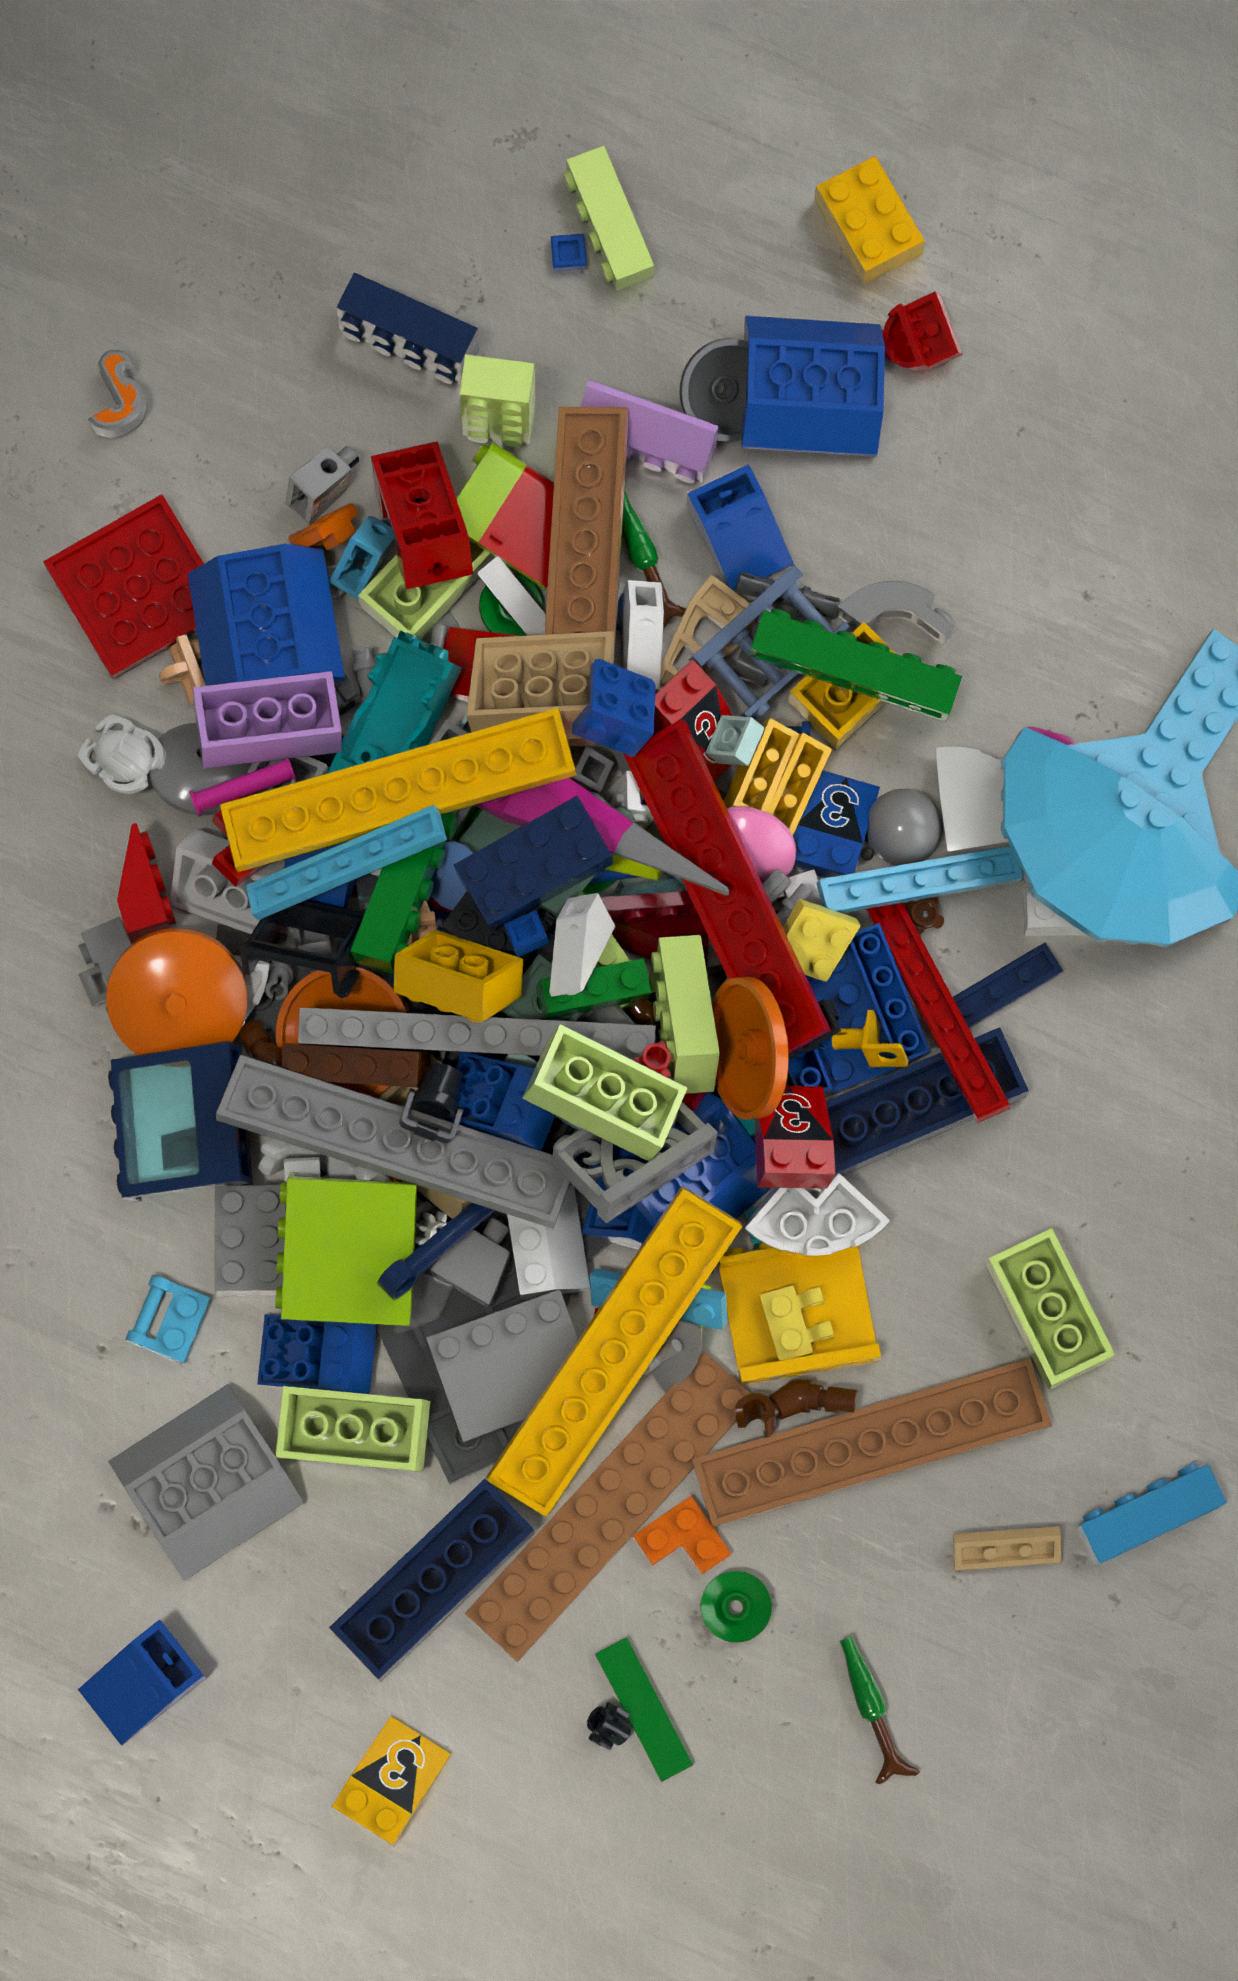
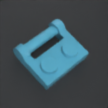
[125,1274,211,1364]

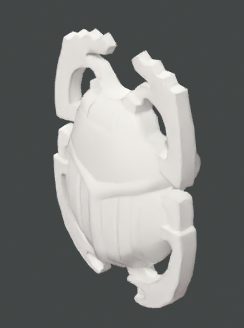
[77,714,166,794]

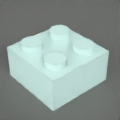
[705,715,765,766]

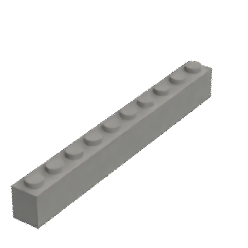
[298,1008,656,1060]

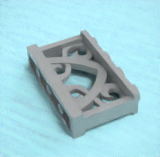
[551,1102,718,1223]

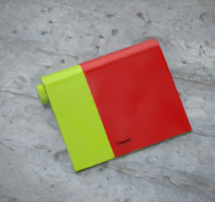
[456,441,554,590]

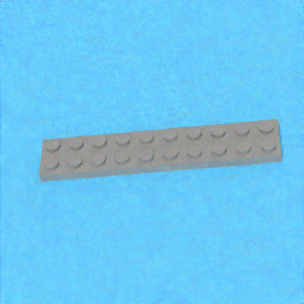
[216,1055,571,1229]

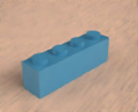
[1077,1462,1227,1566]

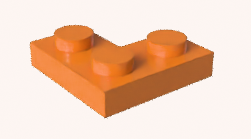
[632,1496,731,1575]

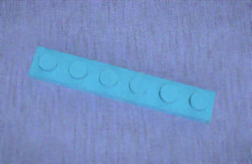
[245,805,447,920]
[816,846,1024,913]

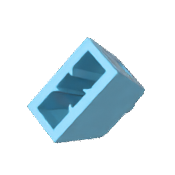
[329,516,395,599]

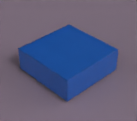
[551,234,587,272]
[504,910,550,957]

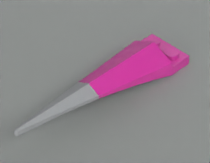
[475,778,729,895]

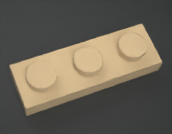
[953,1526,1061,1571]

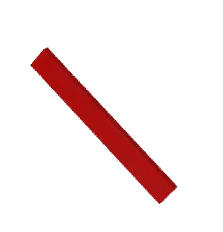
[865,903,1010,1123]

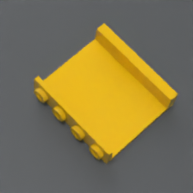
[718,1243,881,1386]

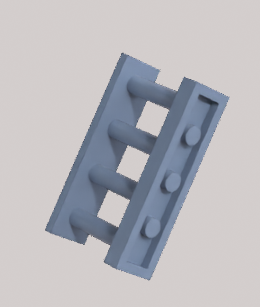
[689,565,850,721]

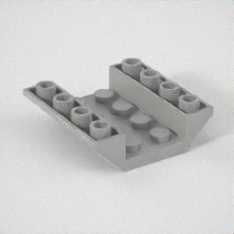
[108,1384,304,1581]

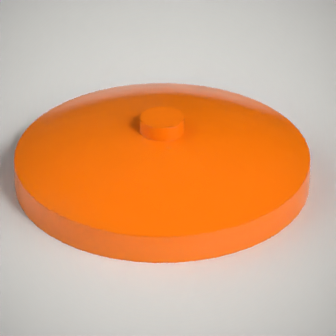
[106,928,248,1067]
[275,966,413,1098]
[712,977,788,1120]

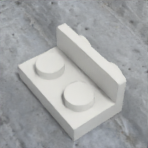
[602,771,654,830]

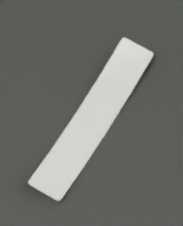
[478,556,546,636]

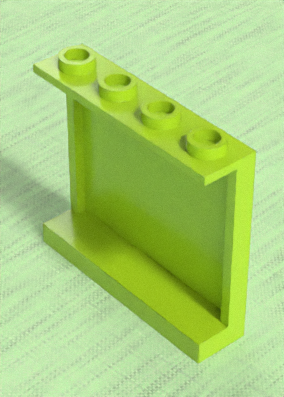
[275,1173,417,1326]

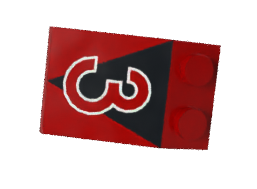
[653,659,733,781]
[754,1086,835,1189]

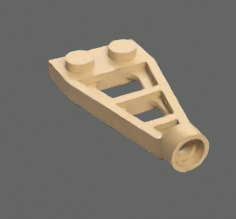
[655,574,757,694]

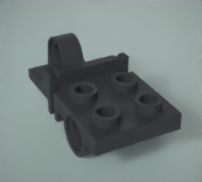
[441,891,556,964]

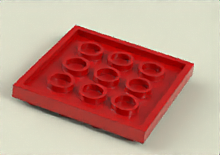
[43,494,204,679]

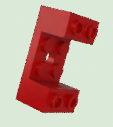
[371,441,473,590]

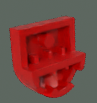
[882,291,963,371]

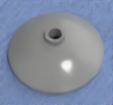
[148,723,252,815]

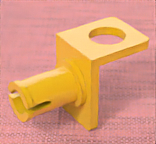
[832,1010,909,1067]

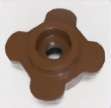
[905,897,944,934]

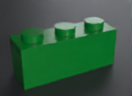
[536,958,652,1020]

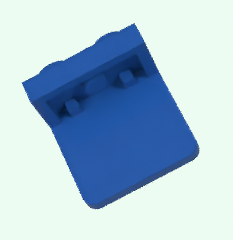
[572,659,656,757]

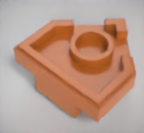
[288,503,359,550]

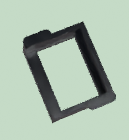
[239,900,365,998]

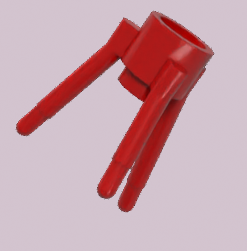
[633,1041,671,1078]

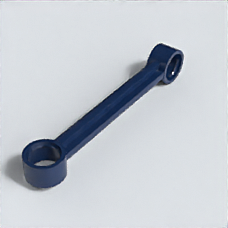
[377,1203,495,1300]

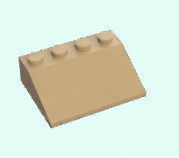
[467,631,614,739]

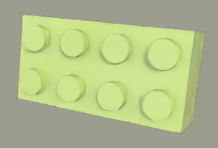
[459,354,536,447]
[358,540,495,640]
[649,935,720,1094]
[522,1024,687,1161]
[986,1228,1115,1390]
[276,1386,430,1472]

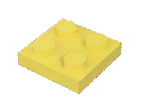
[783,899,861,982]

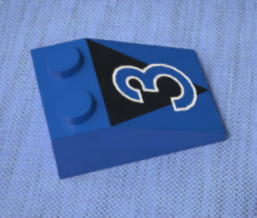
[793,770,880,878]

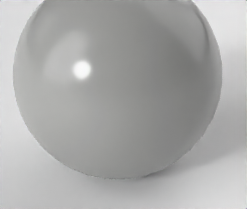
[866,789,942,866]

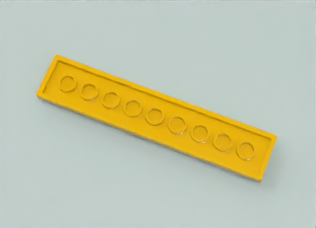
[220,708,577,872]
[486,1186,743,1517]

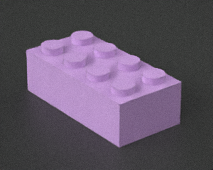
[193,671,342,768]

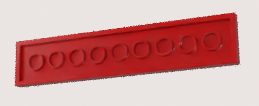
[623,720,831,1055]

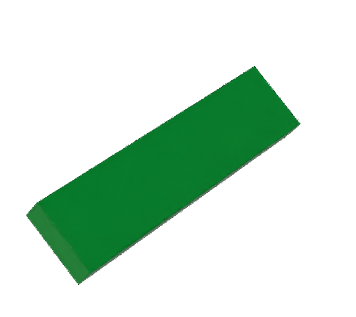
[595,1637,693,1782]

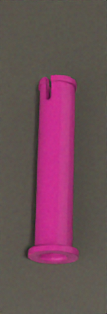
[189,758,296,817]

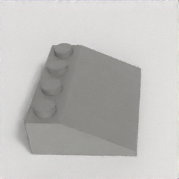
[426,1289,578,1443]

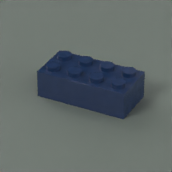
[336,272,479,384]
[454,795,613,933]

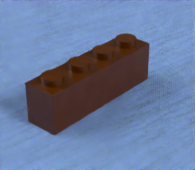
[282,1043,431,1088]

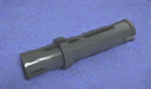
[735,571,840,619]

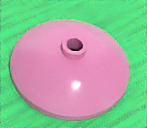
[727,807,796,883]

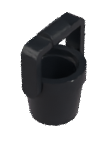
[399,1063,464,1143]

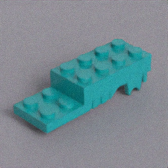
[327,630,462,774]

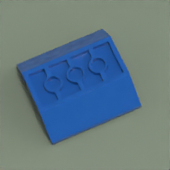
[741,316,885,457]
[188,544,345,686]
[788,923,931,1097]
[588,1092,770,1228]

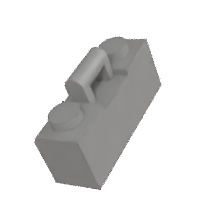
[78,917,131,1013]

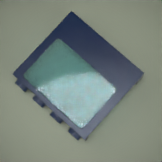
[108,1041,253,1202]

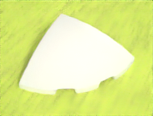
[936,746,1009,851]
[743,1173,890,1256]

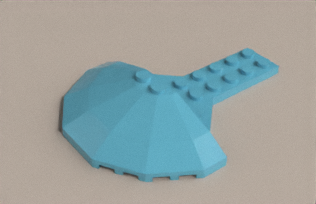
[1001,629,1238,948]

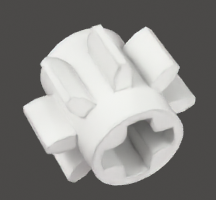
[415,1211,449,1245]

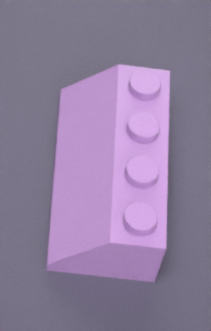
[581,380,718,483]

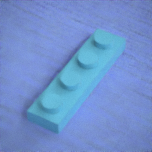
[590,1268,727,1330]

